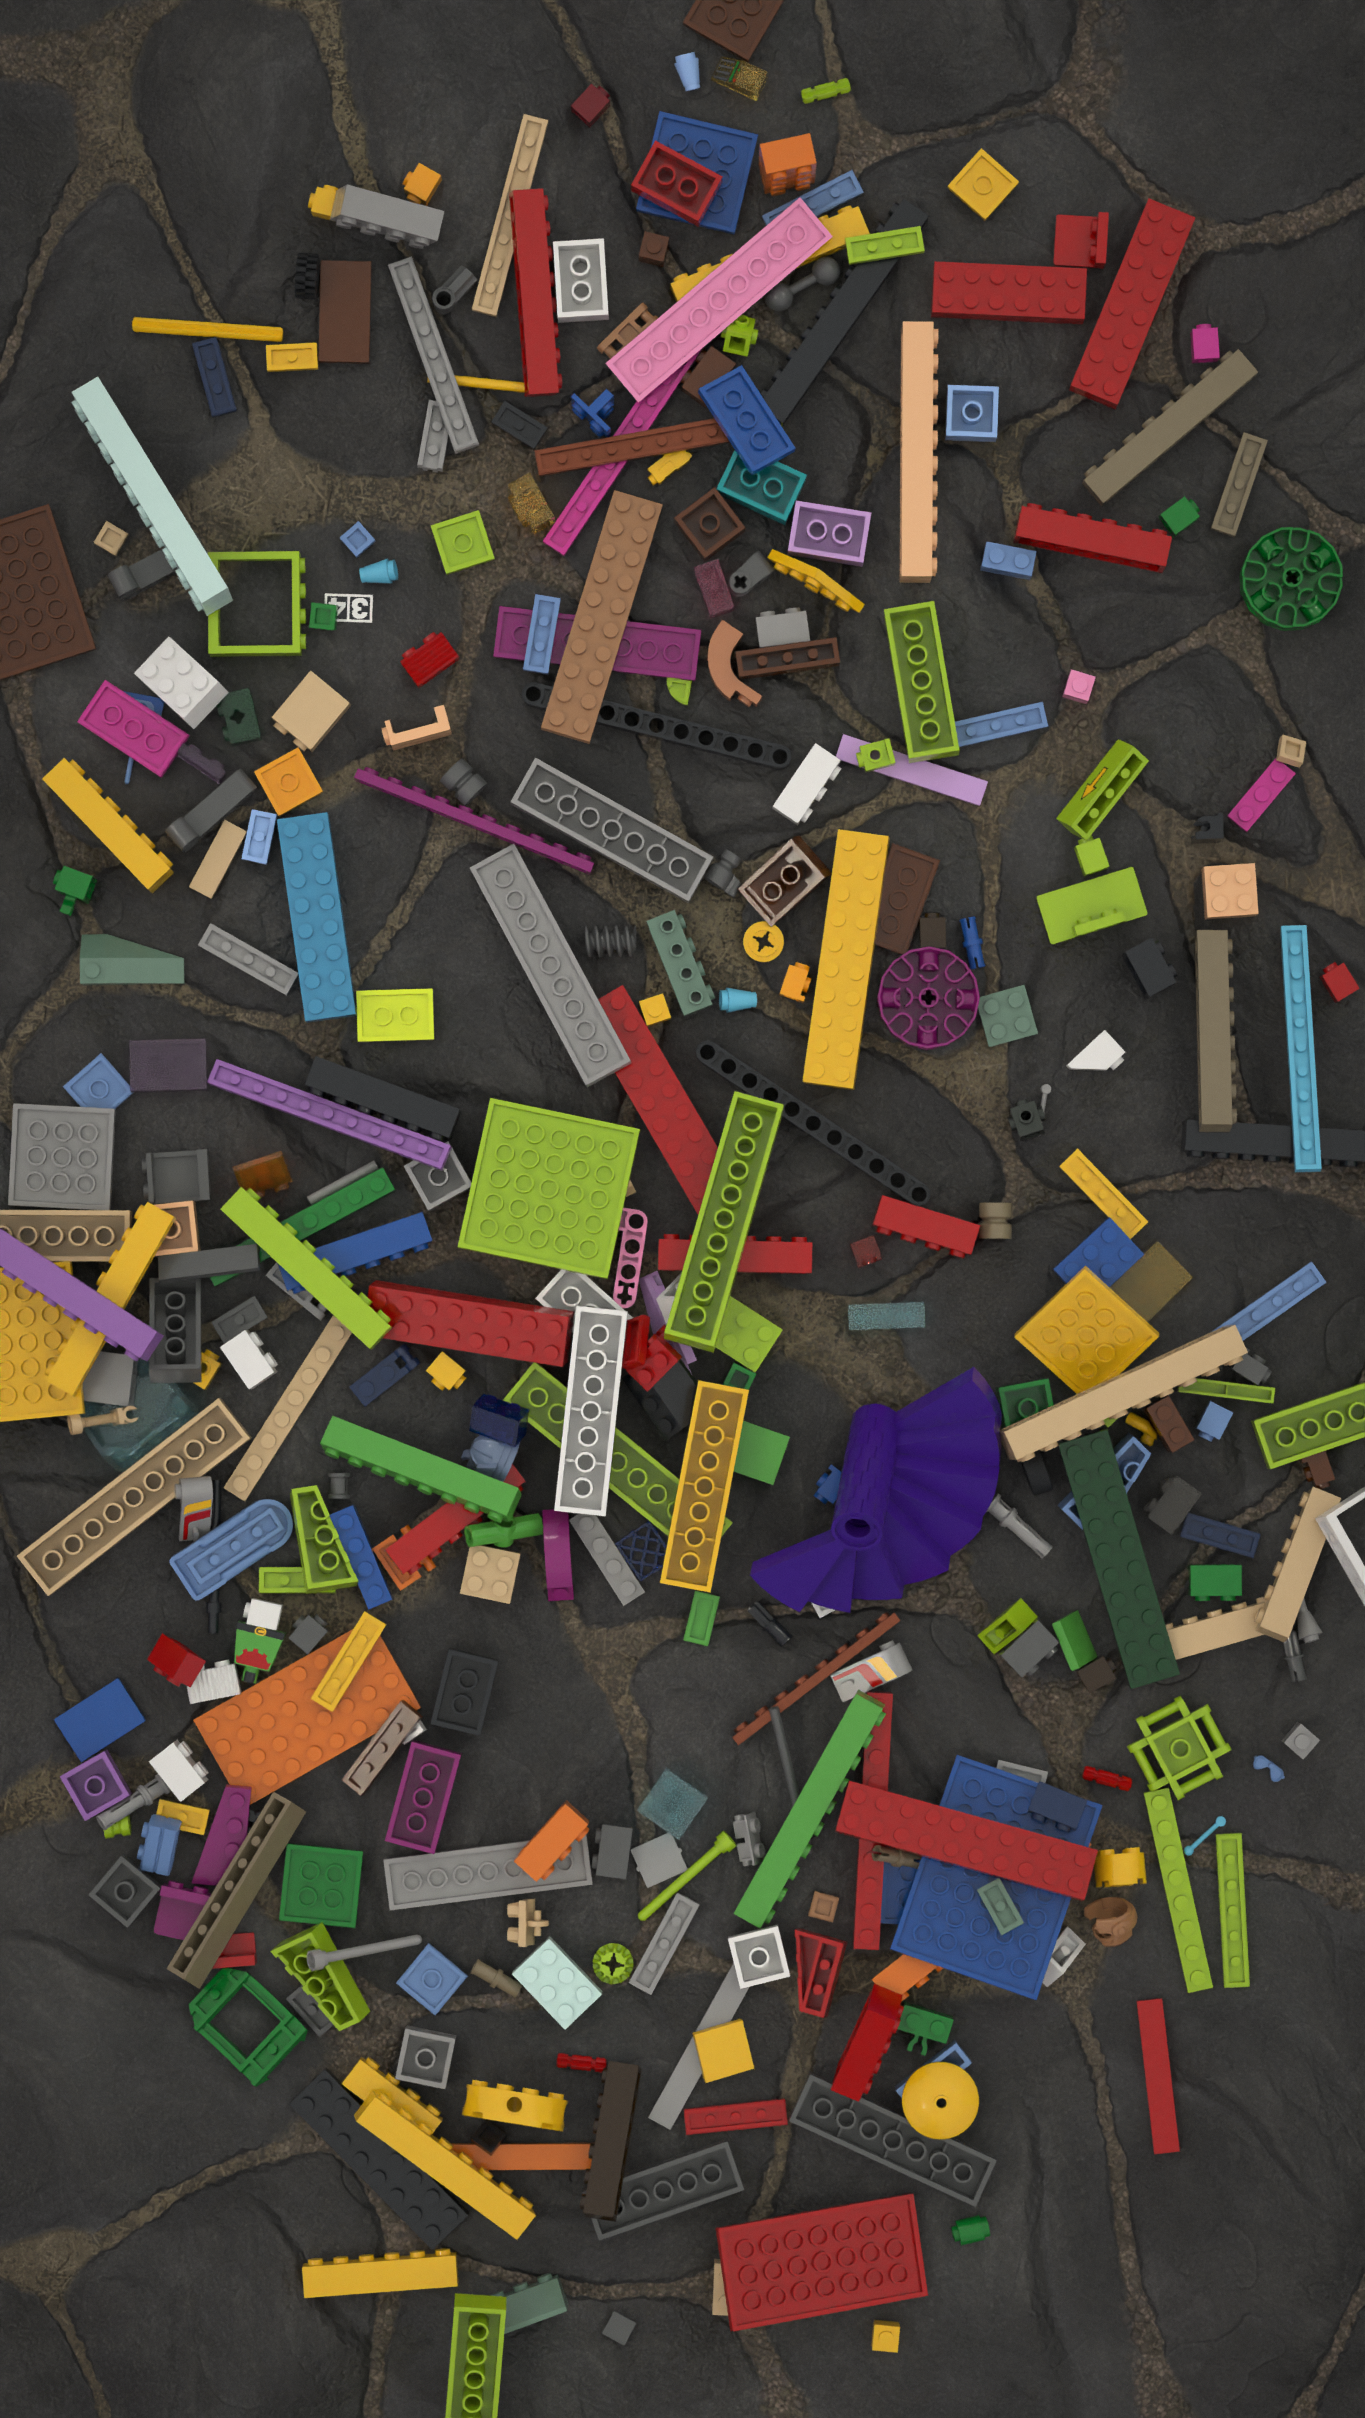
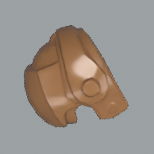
[1084,1897,1138,1947]

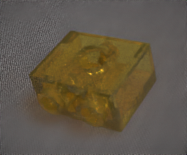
[508,472,555,535]

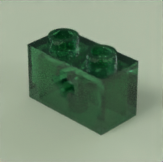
[217,688,262,747]

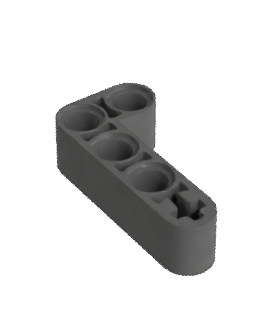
[107,532,208,602]
[165,768,258,853]

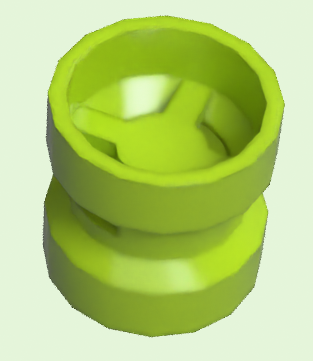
[103,1815,132,1839]

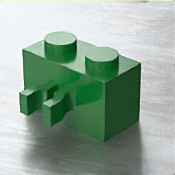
[53,866,97,916]
[898,2002,954,2056]

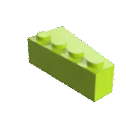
[290,1485,358,1594]
[270,1922,371,2031]

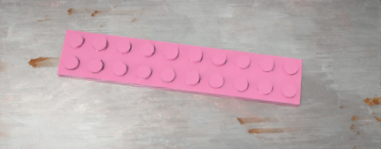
[605,197,833,403]

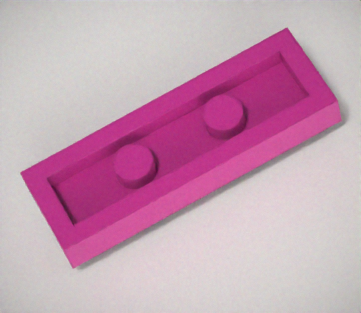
[1227,758,1296,832]

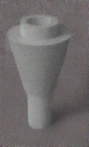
[1297,1599,1323,1644]

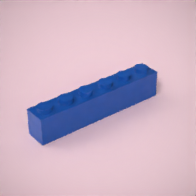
[277,1212,432,1294]

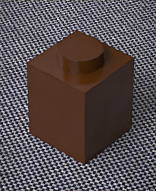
[639,231,669,267]

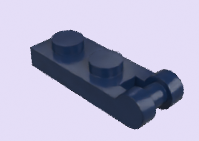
[349,1343,421,1407]

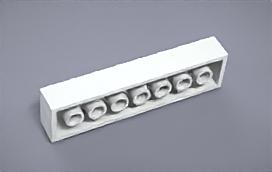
[554,1306,628,1516]

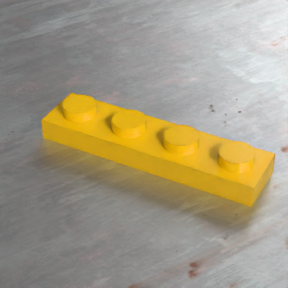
[1059,1149,1148,1239]
[311,1611,387,1712]

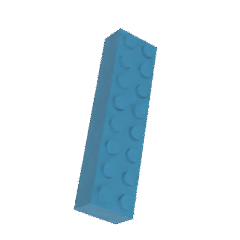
[277,812,357,1023]

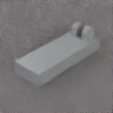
[417,400,449,473]

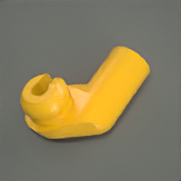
[1125,1412,1157,1446]

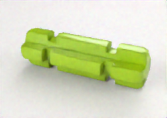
[801,78,851,104]

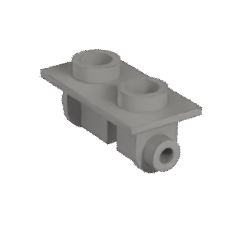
[732,1812,765,1866]

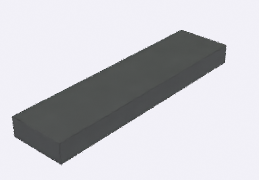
[158,1244,260,1283]

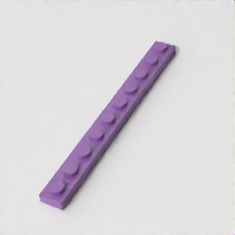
[207,1059,452,1171]

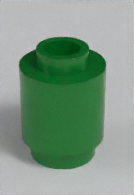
[951,2215,990,2246]

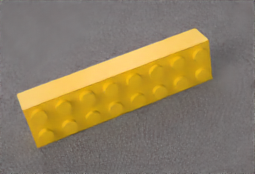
[660,1380,749,1593]

